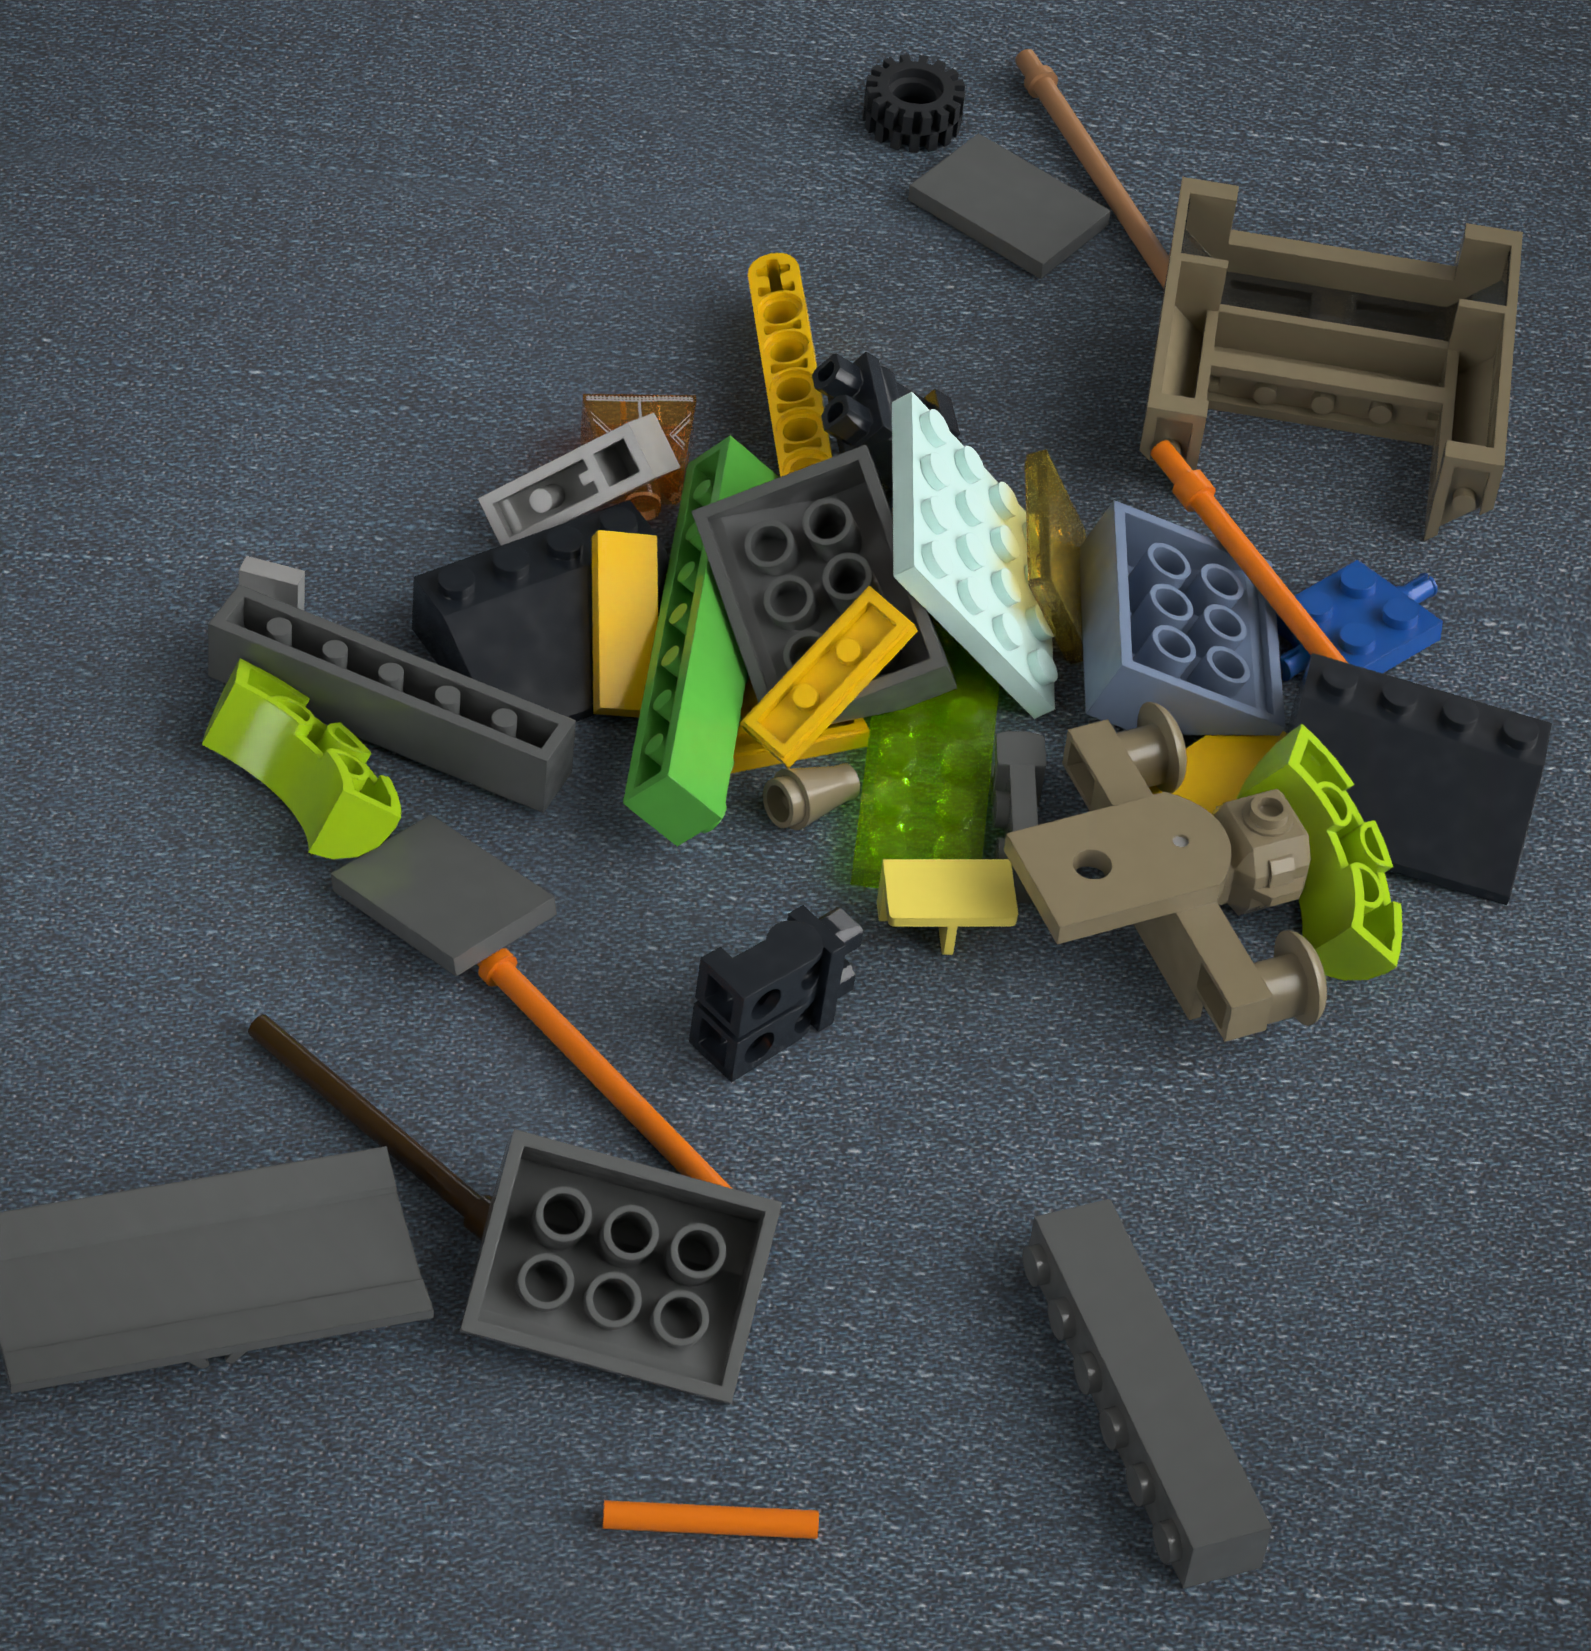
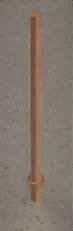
[1015,49,1169,289]

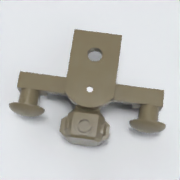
[1004,702,1327,1042]

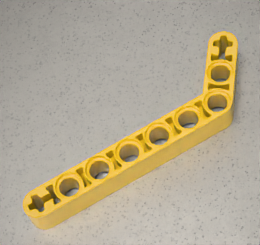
[748,253,893,510]

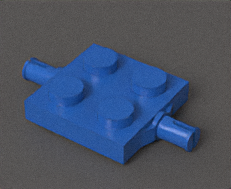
[1276,560,1443,681]

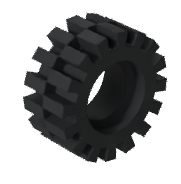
[862,54,966,153]

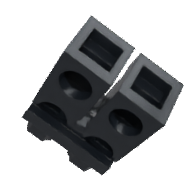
[812,352,963,489]
[689,905,863,1083]

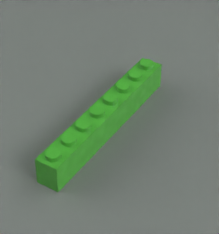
[623,435,779,847]

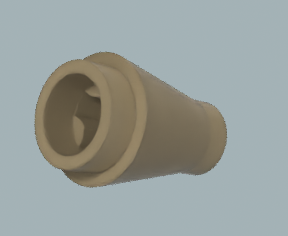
[763,763,860,830]

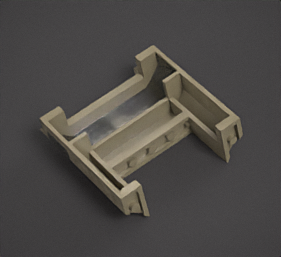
[1139,177,1523,541]

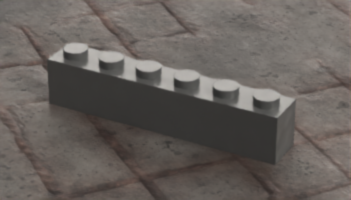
[208,584,576,813]
[1022,1199,1272,1589]

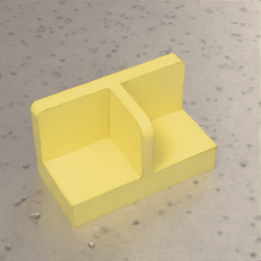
[877,859,1018,955]

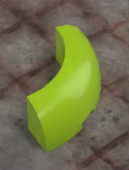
[202,658,401,859]
[1237,724,1403,981]

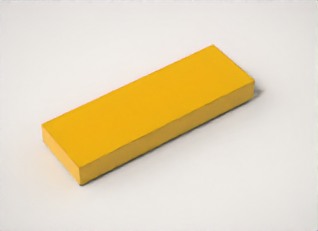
[592,530,658,718]
[740,586,918,769]

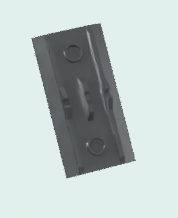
[0,1146,434,1394]

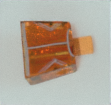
[580,394,696,521]

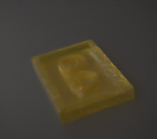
[1025,449,1086,664]

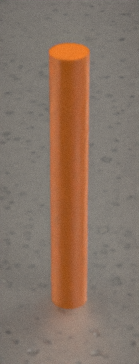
[602,1500,819,1539]

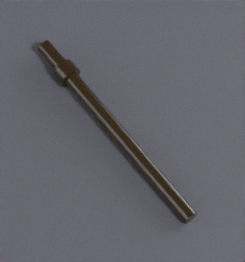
[248,1014,492,1240]

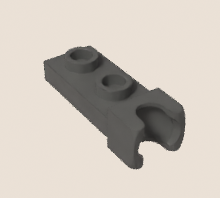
[989,731,1046,904]

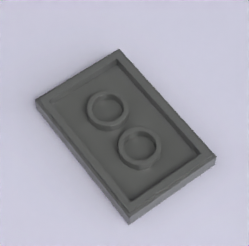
[908,133,1111,279]
[331,814,557,976]

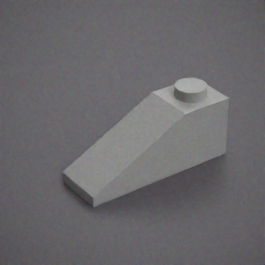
[478,413,680,545]

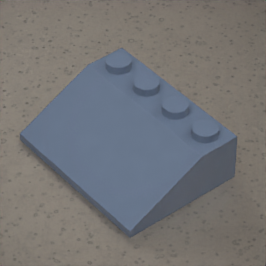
[1079,500,1286,736]

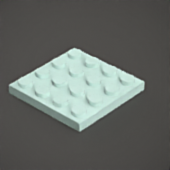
[892,392,1058,719]

